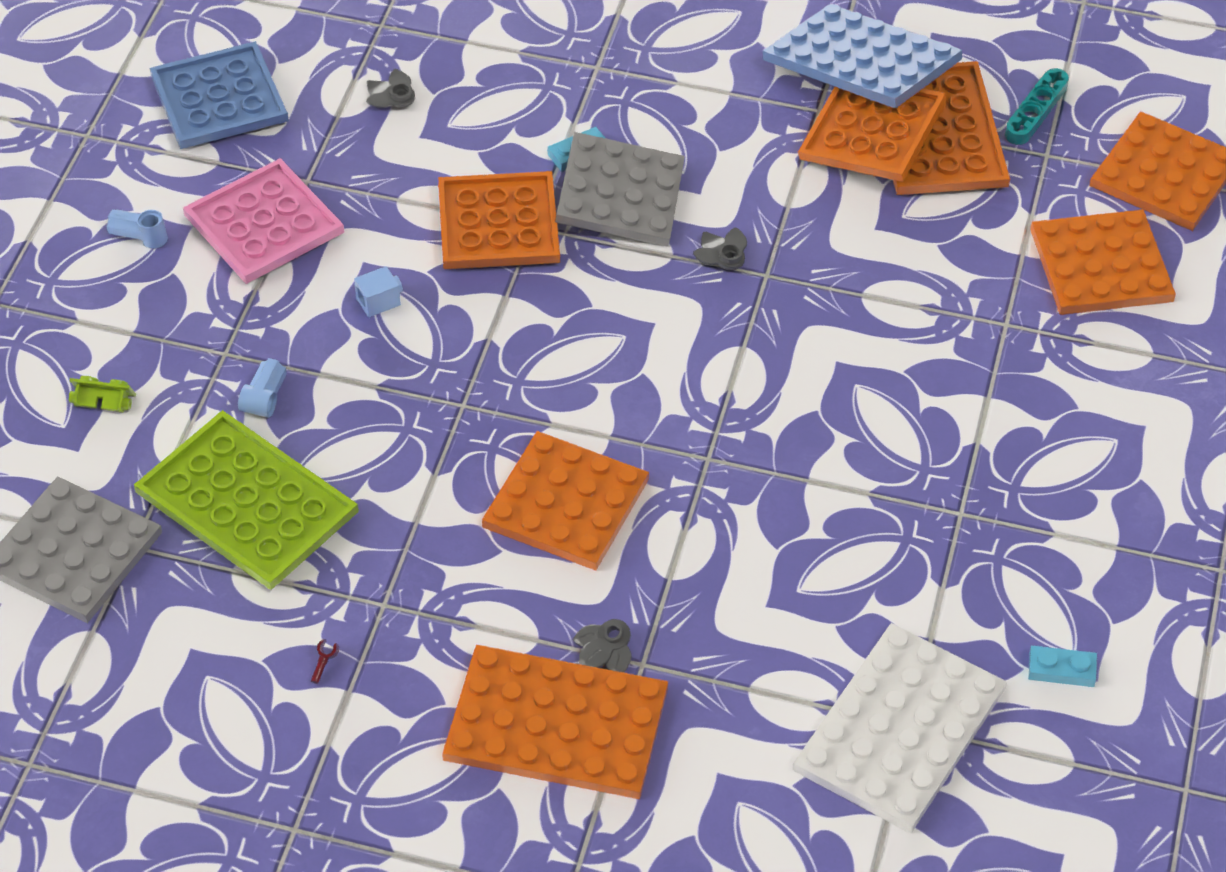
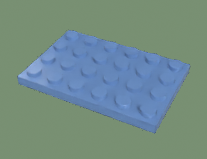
[763,4,962,109]

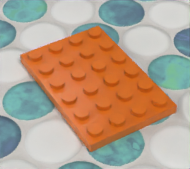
[893,61,1010,195]
[442,644,668,799]

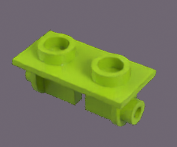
[69,375,136,413]

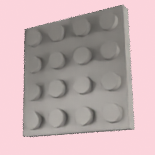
[555,132,685,247]
[0,476,162,623]

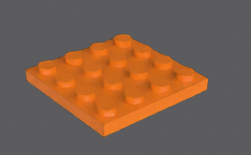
[798,87,947,182]
[1089,111,1226,231]
[438,171,560,269]
[1030,209,1176,315]
[482,431,649,571]

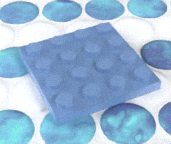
[150,41,289,149]

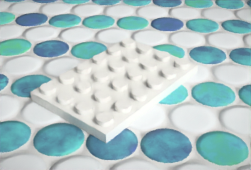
[792,623,1007,834]

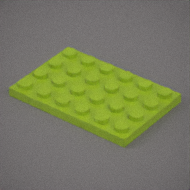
[134,410,359,590]

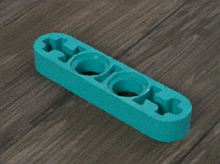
[1005,68,1069,145]

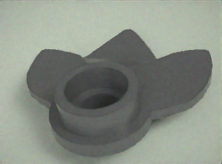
[366,69,415,108]
[693,227,747,270]
[573,619,632,673]

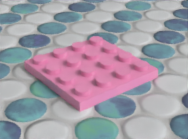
[183,158,344,284]

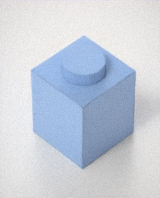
[354,266,403,318]

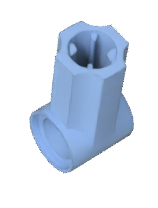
[107,209,168,248]
[238,358,287,418]

